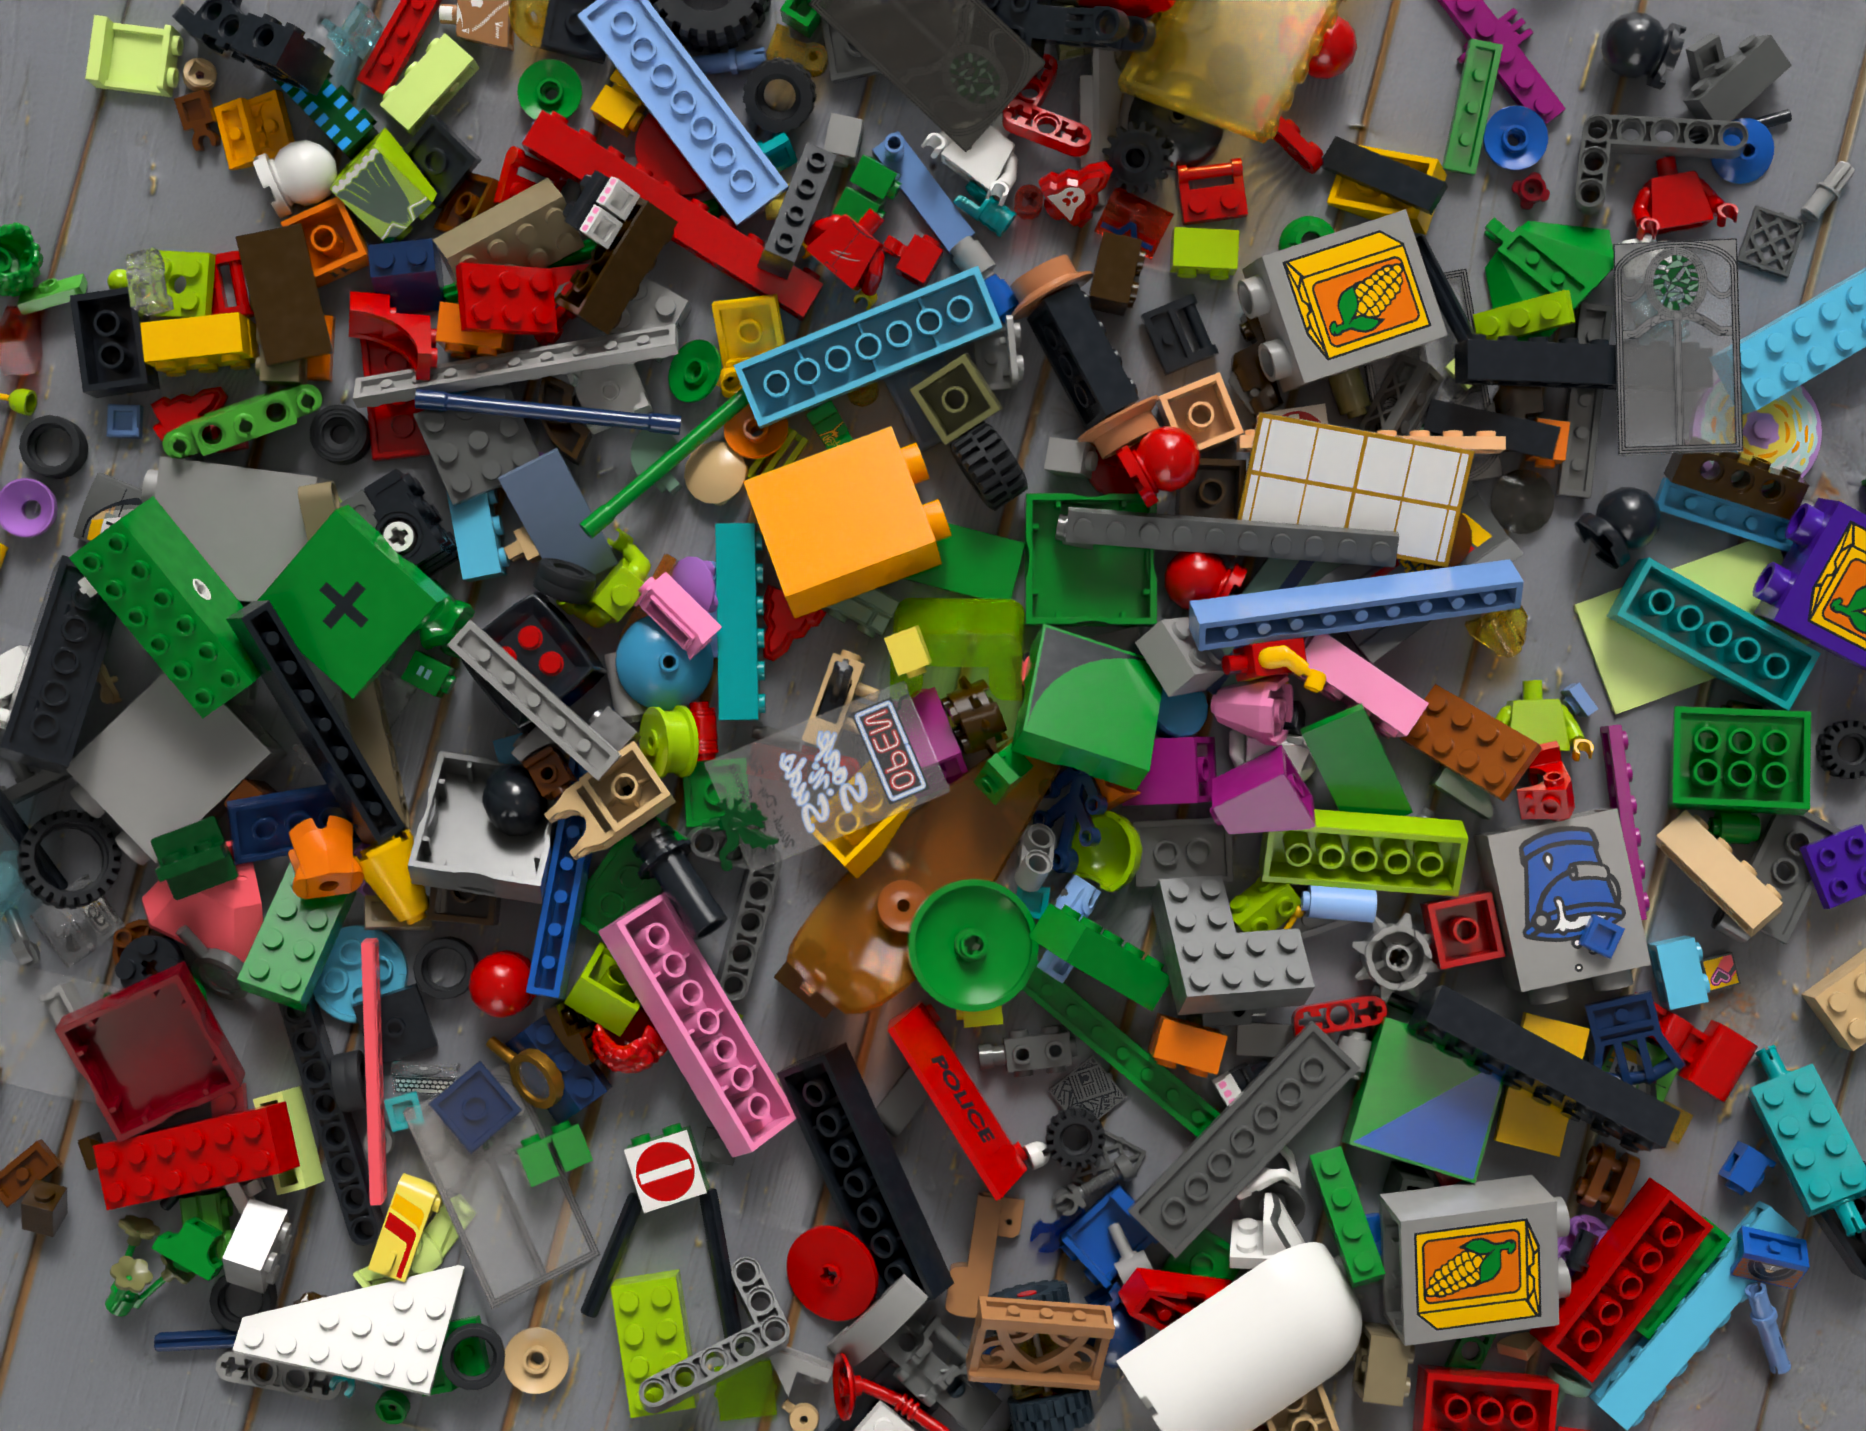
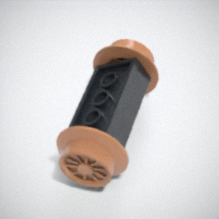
[1010,255,1160,460]

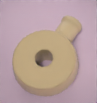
[781,1399,820,1431]

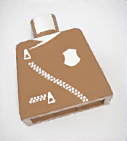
[439,0,516,51]

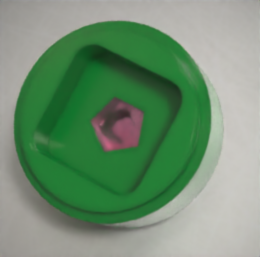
[375,1390,410,1424]

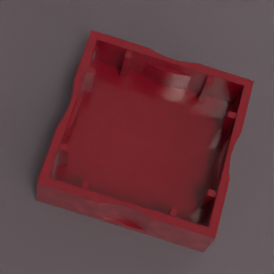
[55,961,246,1142]

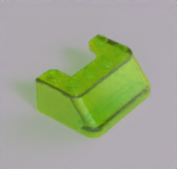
[890,598,1025,701]

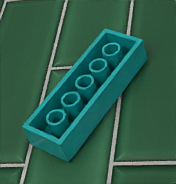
[1607,557,1821,711]

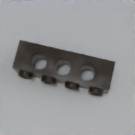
[1664,437,1810,520]

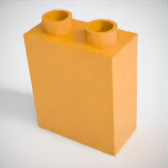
[743,426,952,619]

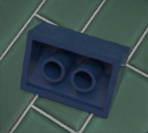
[505,1014,612,1124]

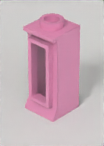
[634,572,722,660]

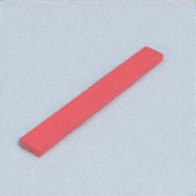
[361,938,387,1206]

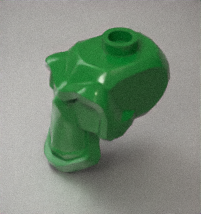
[419,579,475,659]

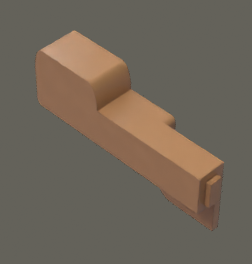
[945,1191,1025,1318]

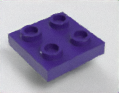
[1800,824,1866,909]

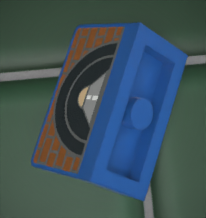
[1730,1226,1810,1289]

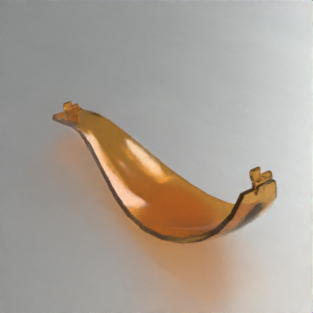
[786,736,1064,1014]

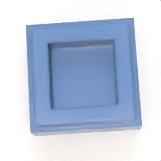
[106,404,144,439]

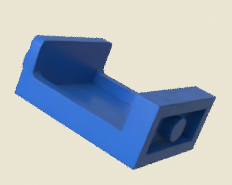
[1061,1182,1159,1289]

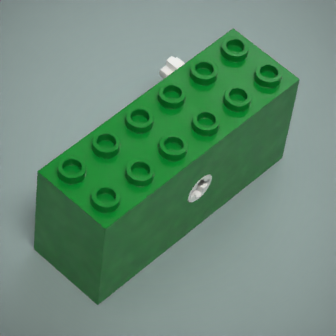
[69,496,260,719]

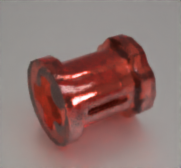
[1014,184,1044,220]

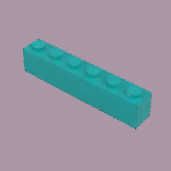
[715,523,766,721]

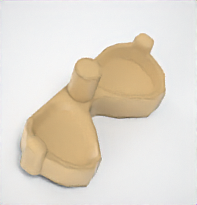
[96,661,122,704]

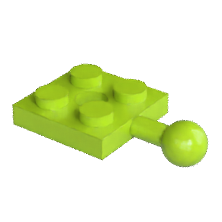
[107,250,216,318]

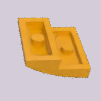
[214,89,295,170]

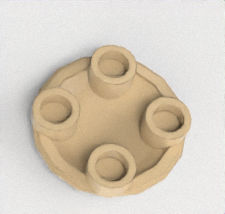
[684,441,749,506]

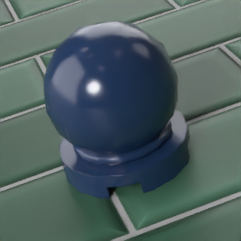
[1084,1282,1146,1369]

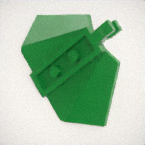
[1484,217,1614,341]

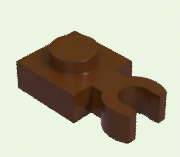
[174,89,221,152]

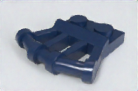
[1585,990,1686,1086]

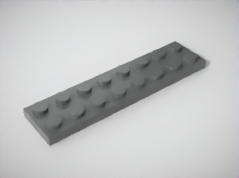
[1127,1021,1360,1258]

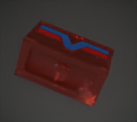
[1094,187,1174,260]

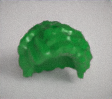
[0,222,44,297]

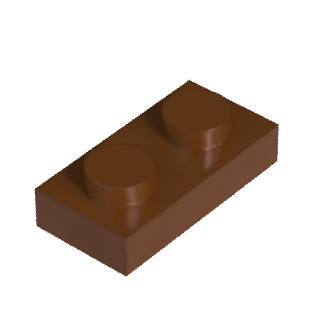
[0,1139,62,1208]

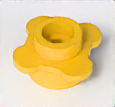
[716,360,743,398]

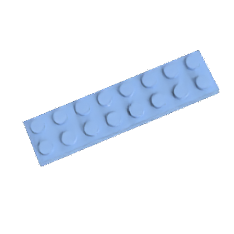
[577,0,789,227]

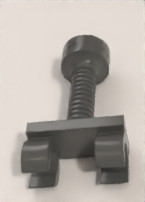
[1052,1153,1138,1216]

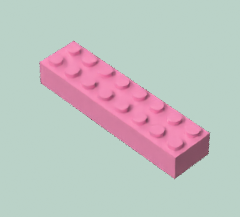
[598,892,797,1158]

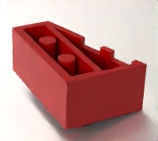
[1118,1267,1232,1331]

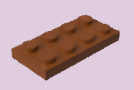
[1399,684,1542,802]

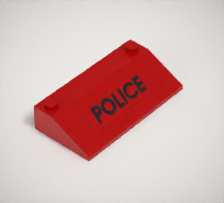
[887,1000,1029,1201]

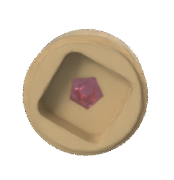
[183,58,217,92]

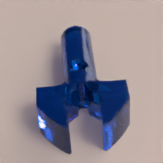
[1030,1206,1085,1253]

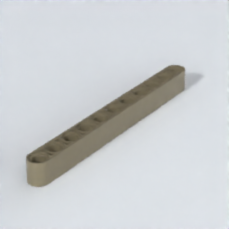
[298,481,410,830]

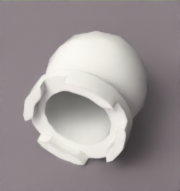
[253,140,337,219]

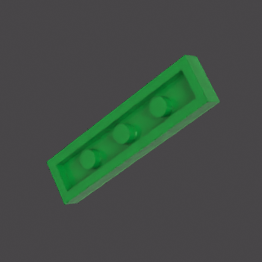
[1442,38,1503,176]
[1635,1215,1731,1340]

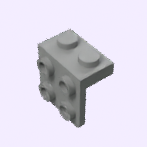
[974,315,1024,392]

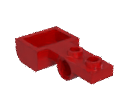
[1634,992,1758,1103]

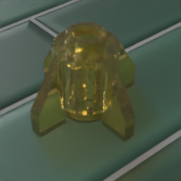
[1464,606,1528,658]

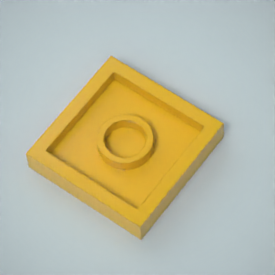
[711,294,786,368]

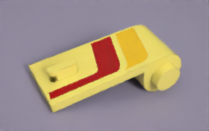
[368,1173,443,1282]

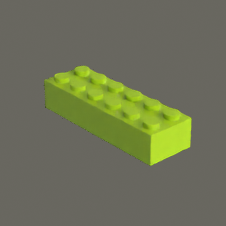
[1258,809,1469,897]

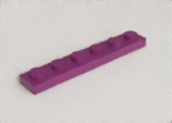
[1600,724,1650,920]

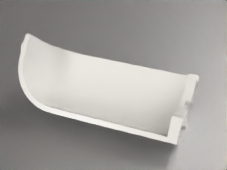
[1116,1242,1362,1431]

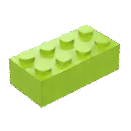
[611,1269,700,1418]

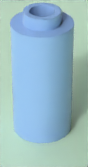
[1300,885,1377,923]

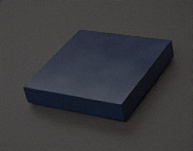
[429,1061,522,1154]

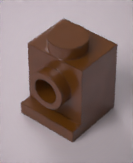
[522,745,577,801]

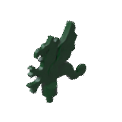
[702,797,779,871]

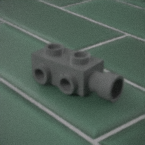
[977,1025,1077,1077]

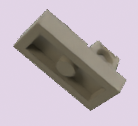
[364,895,432,930]

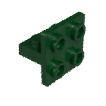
[151,816,239,900]

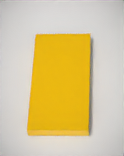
[1493,1012,1590,1157]

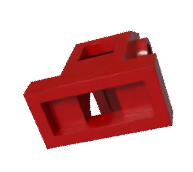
[1516,741,1575,821]

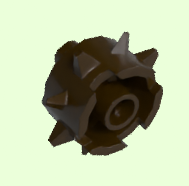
[940,675,1008,756]

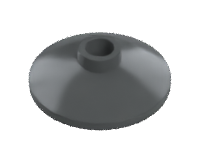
[1240,1181,1306,1226]

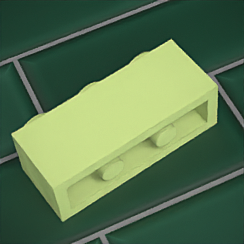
[380,33,479,137]
[253,1086,325,1195]

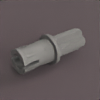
[1800,161,1855,222]

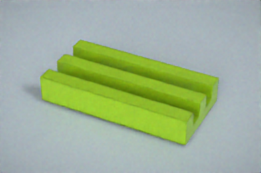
[747,427,809,478]

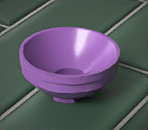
[0,478,58,538]

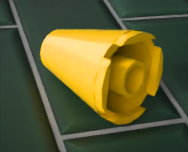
[353,829,429,925]

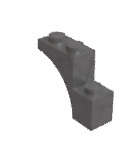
[511,706,641,764]

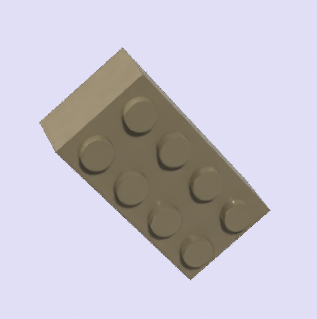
[433,178,584,288]

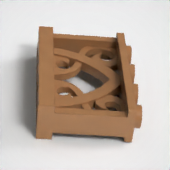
[966,1296,1115,1390]

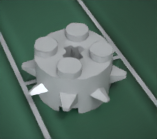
[1352,913,1439,1001]

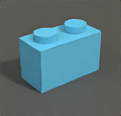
[1647,936,1710,1010]

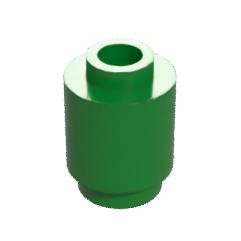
[1708,811,1761,844]

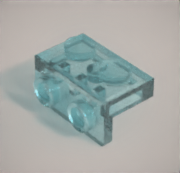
[321,1,384,60]

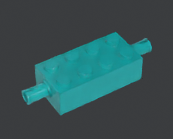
[1748,1045,1866,1237]

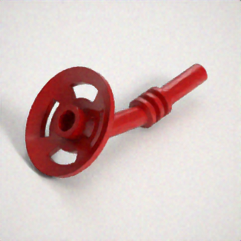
[833,1353,950,1431]

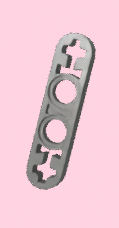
[216,1349,345,1400]

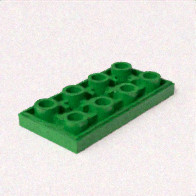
[903,523,1025,606]
[1301,703,1413,816]

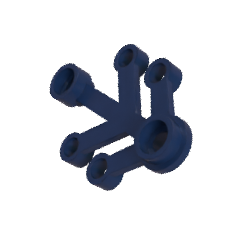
[1033,766,1108,873]

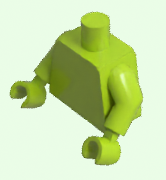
[556,528,651,628]

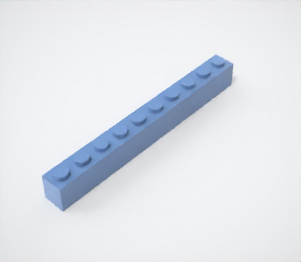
[1189,559,1524,651]

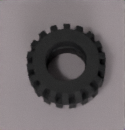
[950,421,1028,511]

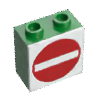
[624,1123,710,1213]

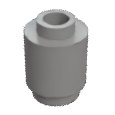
[950,235,996,280]
[1337,1030,1372,1080]

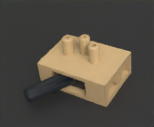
[802,649,880,751]

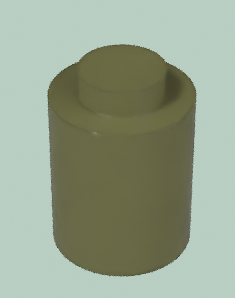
[1328,368,1371,419]

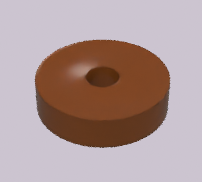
[876,880,927,934]

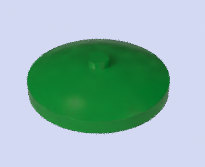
[907,879,1039,1012]

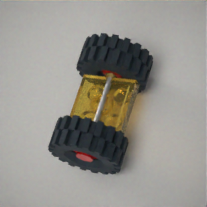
[988,1280,1095,1431]

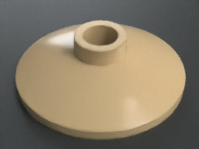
[504,1327,569,1394]

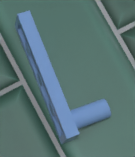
[872,131,975,255]

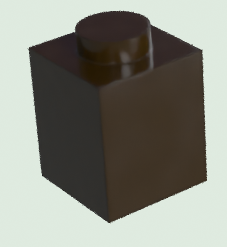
[21,1179,68,1237]

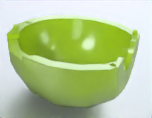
[1071,810,1143,892]

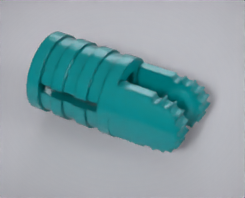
[953,180,1017,237]

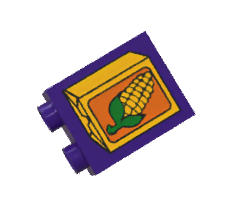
[1753,498,1866,671]

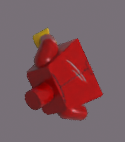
[801,208,885,310]

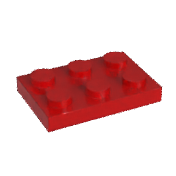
[455,262,558,336]

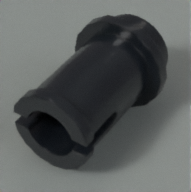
[1564,1228,1599,1273]

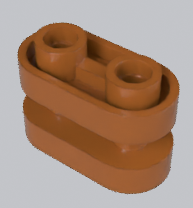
[1573,1142,1640,1218]

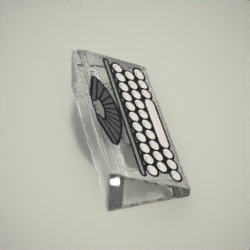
[391,1061,460,1096]

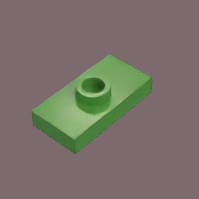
[17,274,88,315]

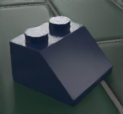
[367,238,446,314]

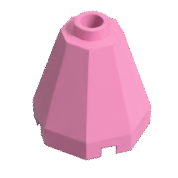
[1211,675,1293,746]

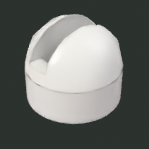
[1023,1141,1050,1170]

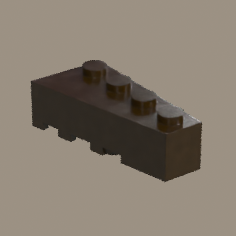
[555,197,678,335]

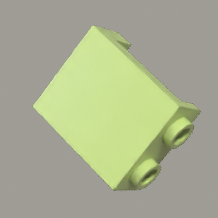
[85,15,184,97]

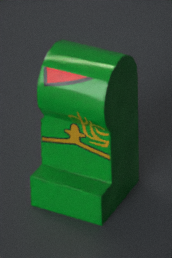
[806,400,853,450]

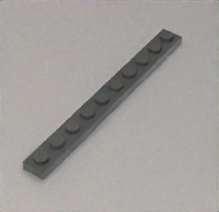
[1066,507,1399,567]

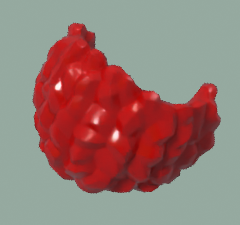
[591,1007,668,1074]

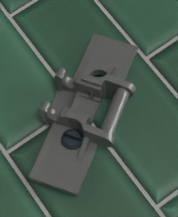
[879,1315,1002,1431]

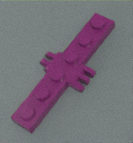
[1437,0,1566,125]

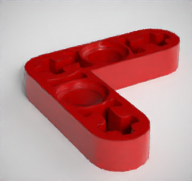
[1002,53,1092,157]
[1291,995,1387,1037]

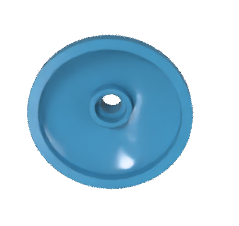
[615,615,713,711]

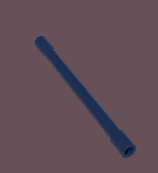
[415,389,681,435]

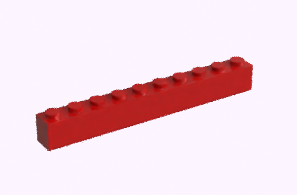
[522,110,823,321]

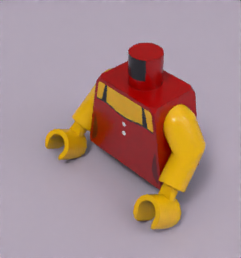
[1222,638,1326,693]

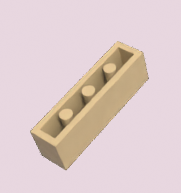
[1656,810,1783,937]

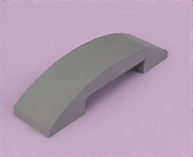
[827,1274,928,1368]

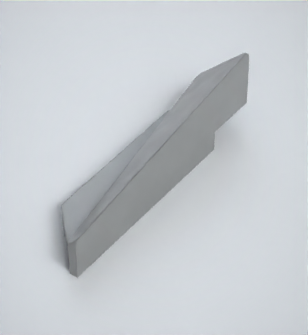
[1078,48,1127,206]

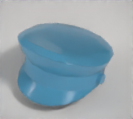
[1155,688,1208,738]

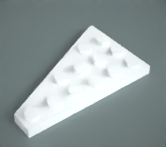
[232,1265,465,1396]

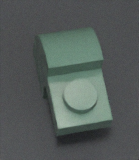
[631,430,683,496]

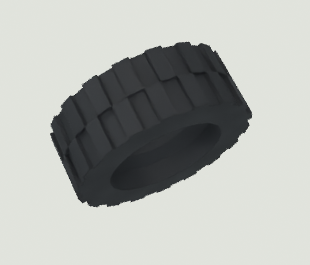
[742,57,817,133]

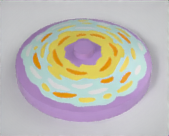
[1689,379,1822,492]

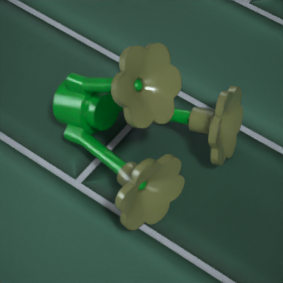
[105,1215,196,1317]

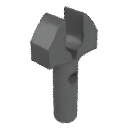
[4,908,40,967]

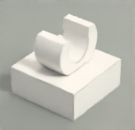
[225,1178,267,1214]

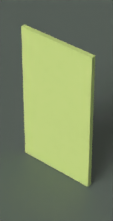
[1573,540,1810,715]

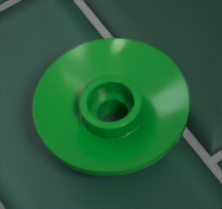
[517,59,582,120]
[668,339,721,403]

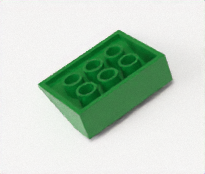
[1668,706,1811,815]

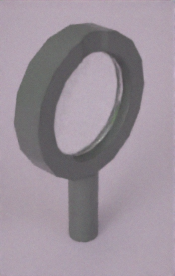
[176,925,248,1000]

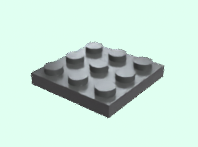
[413,384,539,506]

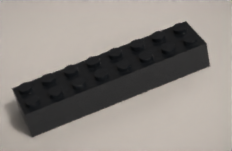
[1407,985,1681,1153]
[776,1042,954,1302]

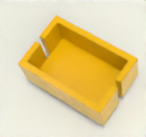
[140,312,260,377]

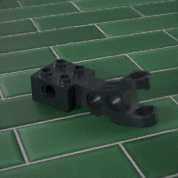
[172,0,335,96]
[970,0,1156,59]

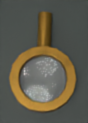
[486,1036,565,1109]

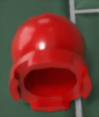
[1278,13,1357,84]
[1116,426,1200,508]
[1164,551,1248,610]
[468,950,537,1018]

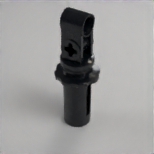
[623,785,728,940]

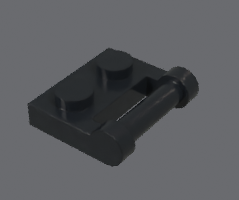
[1141,294,1219,376]

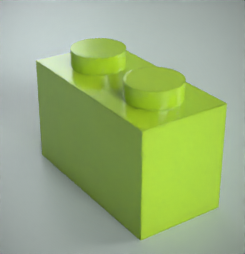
[1170,227,1239,280]

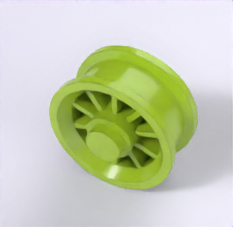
[639,705,699,779]

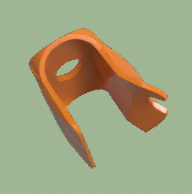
[288,815,364,899]

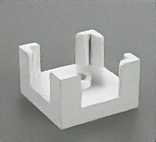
[567,363,653,435]

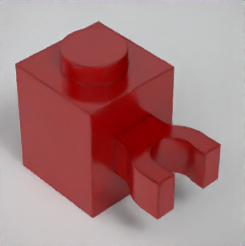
[883,234,943,289]

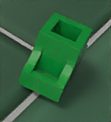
[973,742,1034,806]
[152,1216,224,1281]

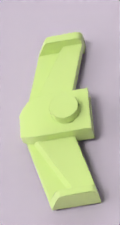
[353,1194,477,1288]

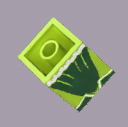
[329,128,437,243]

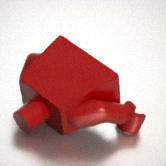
[1631,156,1738,240]

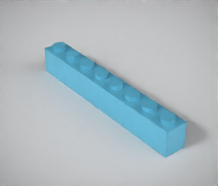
[1589,1201,1799,1431]

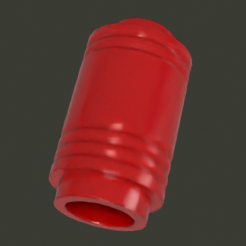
[689,701,719,761]

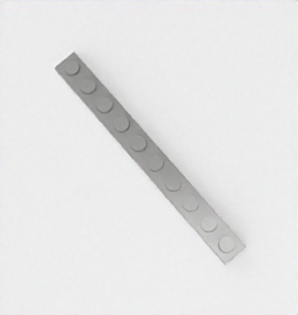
[353,324,678,409]

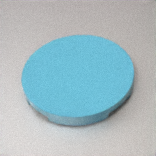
[313,925,408,1023]

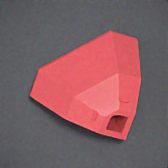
[142,841,263,963]

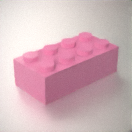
[1293,634,1429,739]

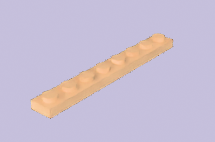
[1237,429,1506,454]

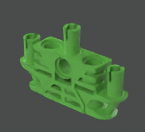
[162,384,322,459]

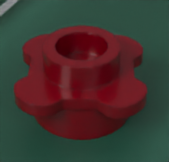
[1511,172,1550,210]

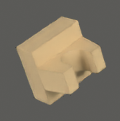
[504,526,542,563]

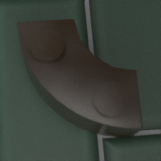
[538,376,592,466]

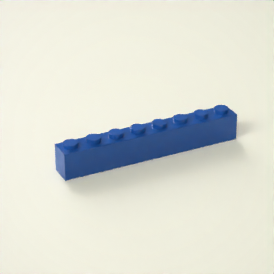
[526,756,592,1000]

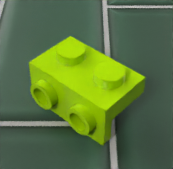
[1229,876,1301,932]

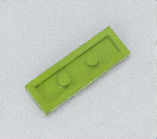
[1473,290,1575,340]

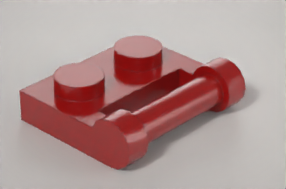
[493,146,568,204]
[1176,158,1248,225]
[211,251,254,318]

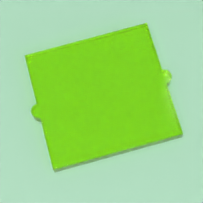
[714,1359,777,1421]

